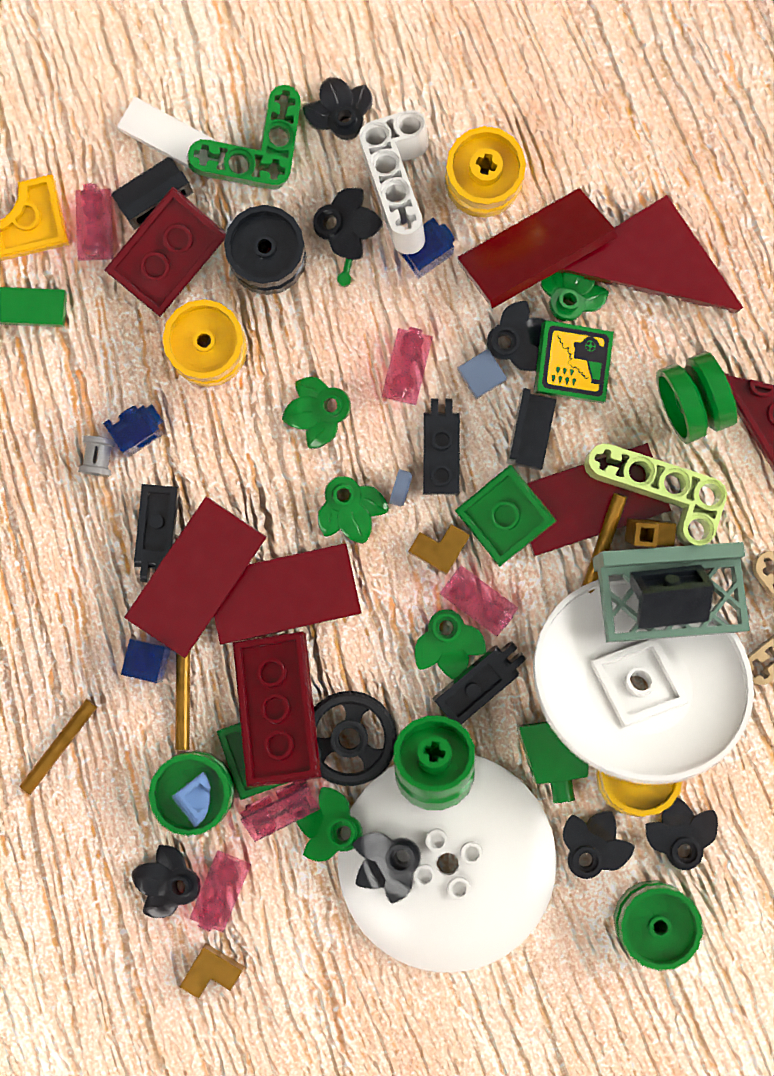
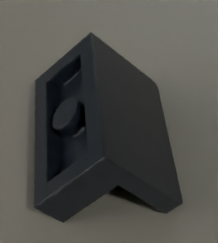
[112,157,194,230]
[506,388,557,471]
[630,564,714,629]

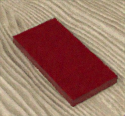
[457,188,617,309]
[527,443,671,557]
[124,496,267,658]
[214,543,362,645]
[233,631,321,788]

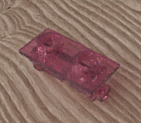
[75,183,114,261]
[381,327,433,405]
[439,565,518,637]
[240,780,320,842]
[189,850,251,933]

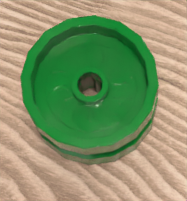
[656,351,738,444]
[394,716,475,810]
[148,750,235,836]
[613,880,703,971]

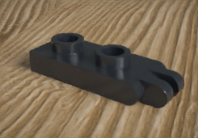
[423,398,460,495]
[134,484,180,583]
[432,641,526,725]

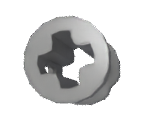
[78,436,116,477]

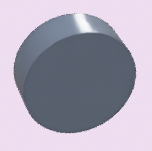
[389,469,413,507]

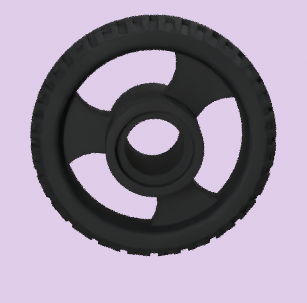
[314,691,397,786]

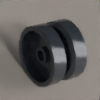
[224,205,307,295]

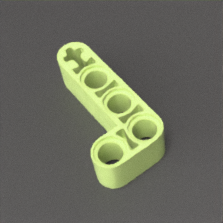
[584,443,727,546]

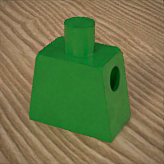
[516,721,589,803]

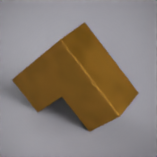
[625,518,677,547]
[408,524,470,575]
[179,943,245,999]

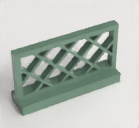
[592,542,750,643]

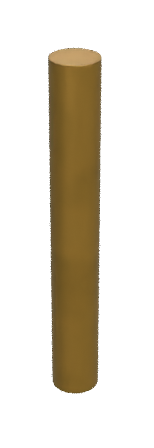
[581,493,627,593]
[175,652,190,750]
[19,698,98,795]

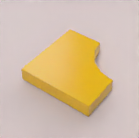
[0,174,70,261]

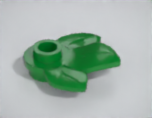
[541,272,609,322]
[282,377,351,449]
[317,476,389,544]
[414,609,486,680]
[294,787,363,862]

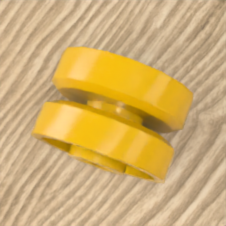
[445,126,526,218]
[163,299,248,387]
[596,769,683,817]

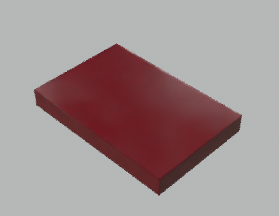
[104,186,226,317]

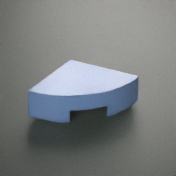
[172,772,210,826]

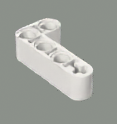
[359,110,428,255]

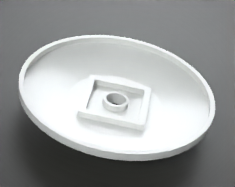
[533,576,754,784]
[338,755,556,973]

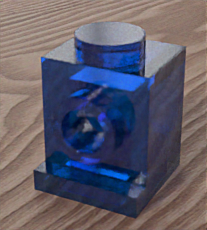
[103,404,164,458]

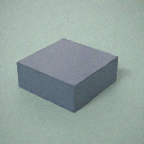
[457,349,507,399]

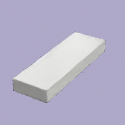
[117,96,225,180]

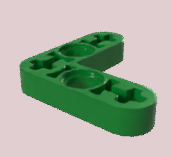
[187,85,301,189]

